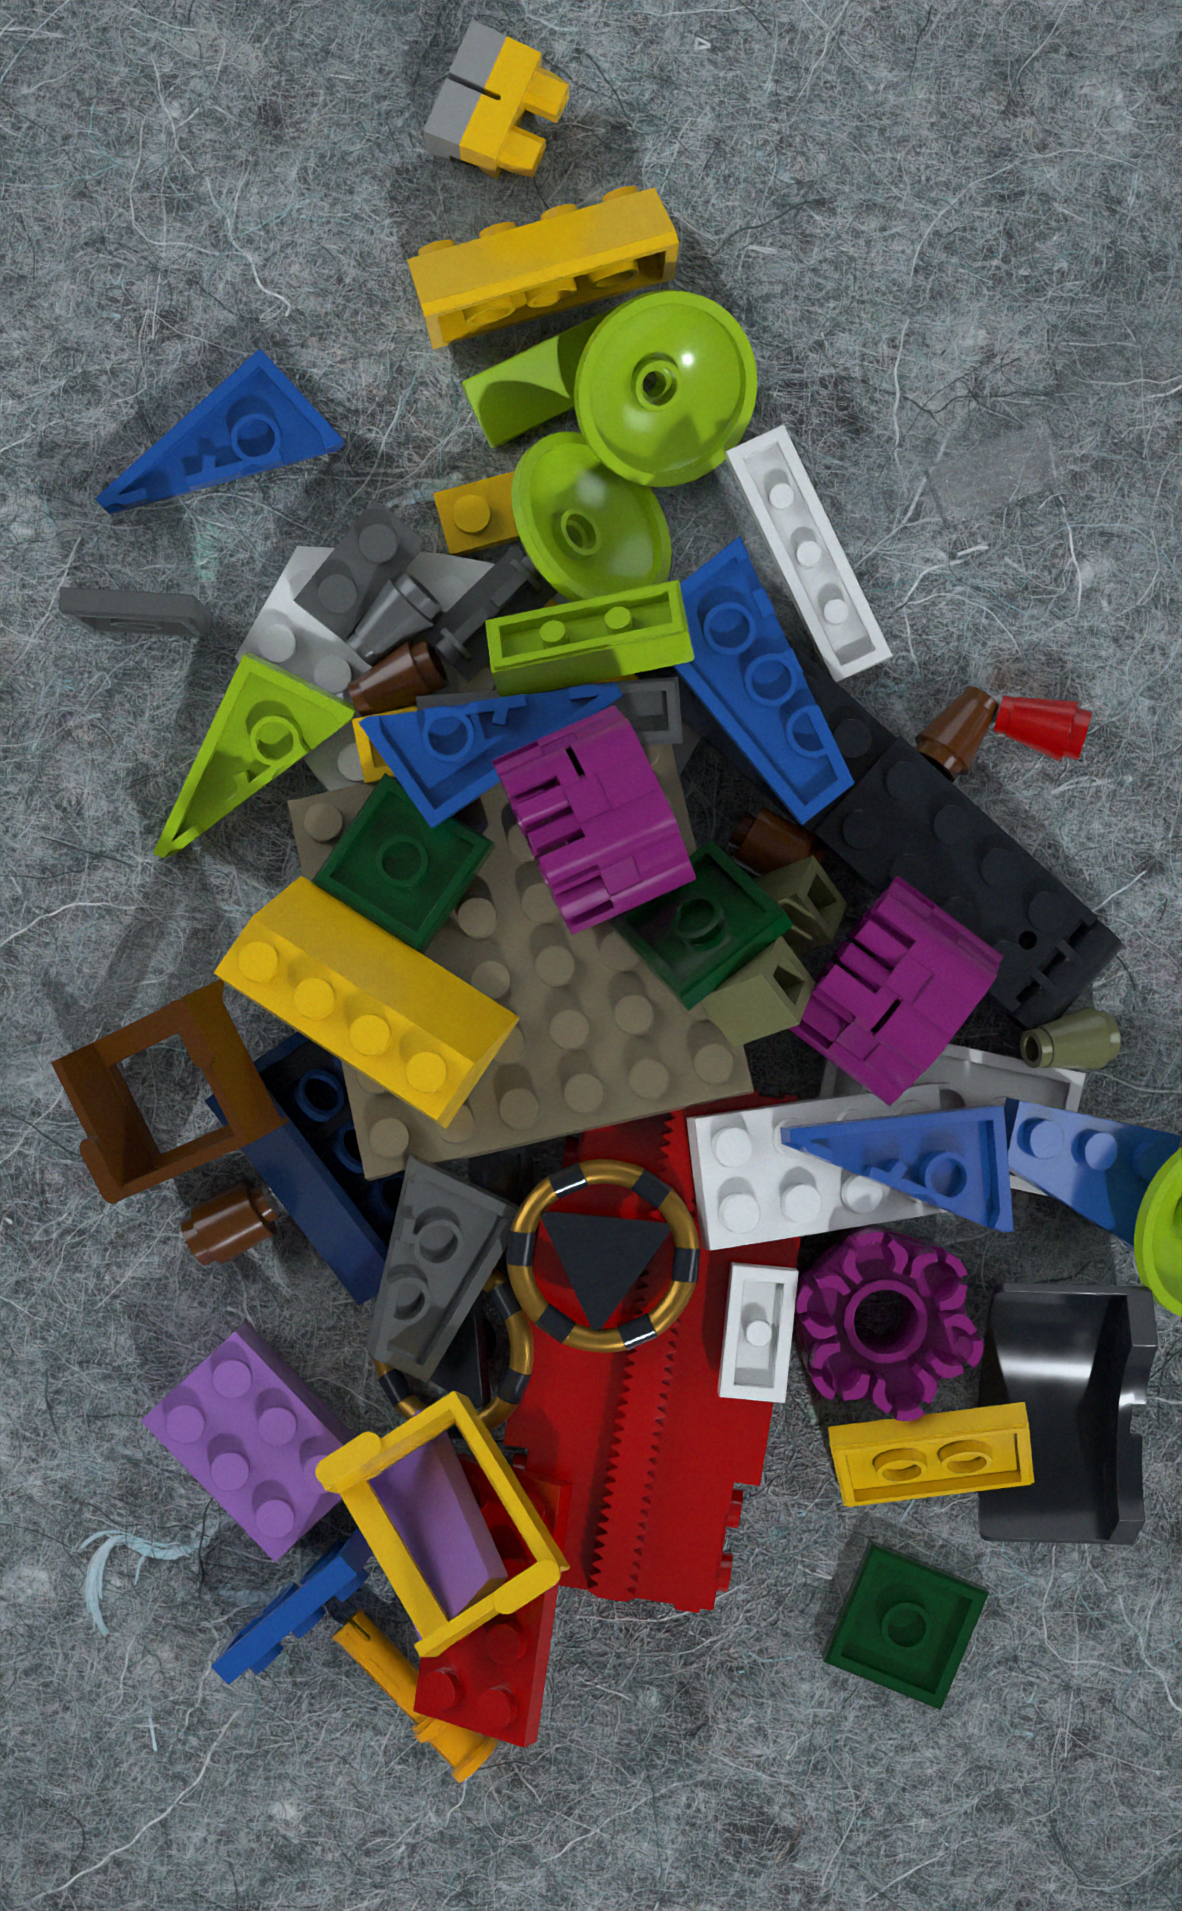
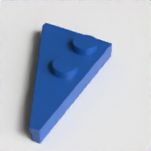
[95,348,345,515]
[358,683,624,829]
[780,1104,1014,1232]

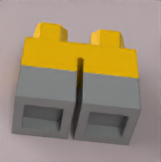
[423,19,570,179]

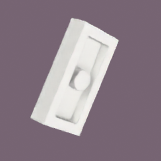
[717,1262,799,1403]

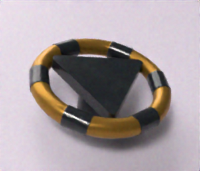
[506,1159,701,1353]
[373,1268,534,1439]

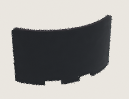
[977,1283,1159,1545]

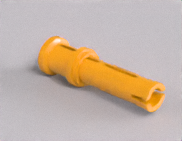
[331,1608,499,1783]

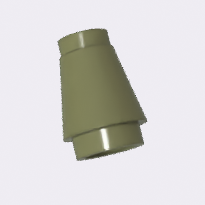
[1020,1007,1121,1069]

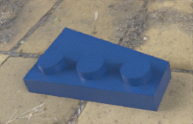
[1004,1097,1181,1251]
[211,1526,373,1685]

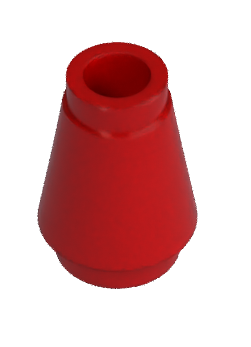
[993,695,1093,763]

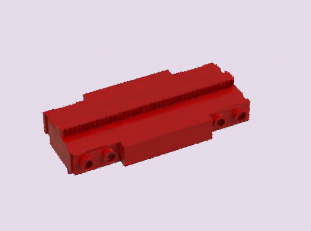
[503,1087,801,1613]

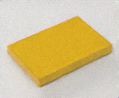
[828,1402,1034,1507]

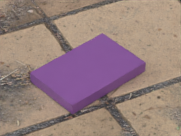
[369,1409,508,1640]

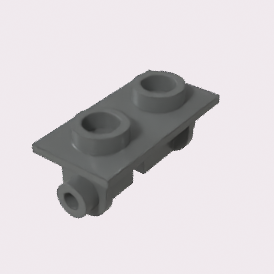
[423,545,559,682]

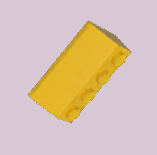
[407,186,679,350]
[214,876,520,1129]

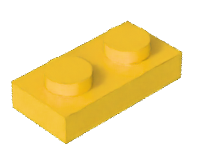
[433,471,520,557]

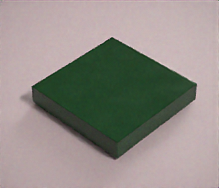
[312,773,496,954]
[608,839,793,1011]
[821,1539,989,1710]

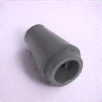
[347,571,443,667]

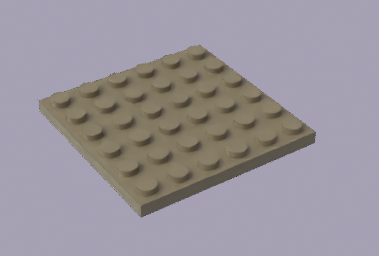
[287,745,754,1181]

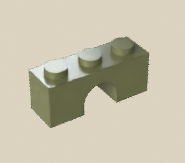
[700,855,847,1047]

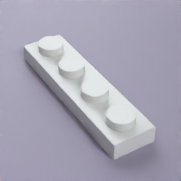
[725,424,893,683]

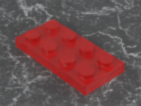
[413,1453,573,1748]

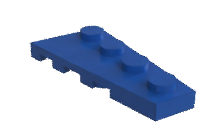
[672,536,854,826]

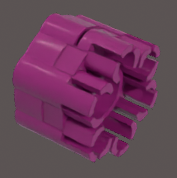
[491,705,696,935]
[788,876,1003,1106]
[794,1224,983,1421]

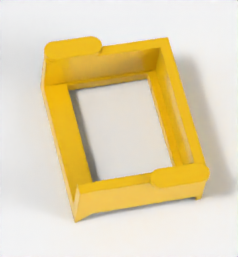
[315,1391,570,1657]

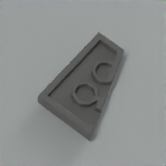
[366,1153,520,1382]

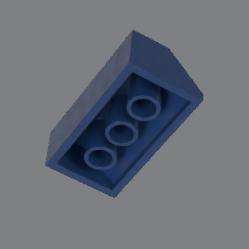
[205,1031,440,1306]

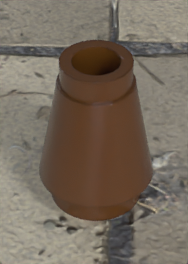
[348,639,449,717]
[915,686,998,783]

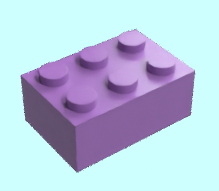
[141,1320,356,1562]

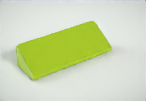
[461,299,630,449]
[485,580,694,697]

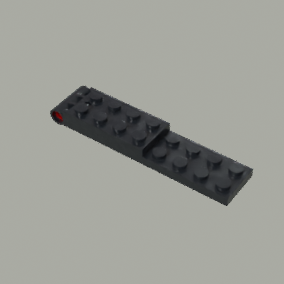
[634,636,1124,1032]

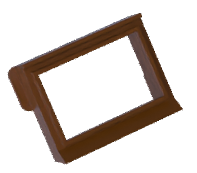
[51,979,290,1204]

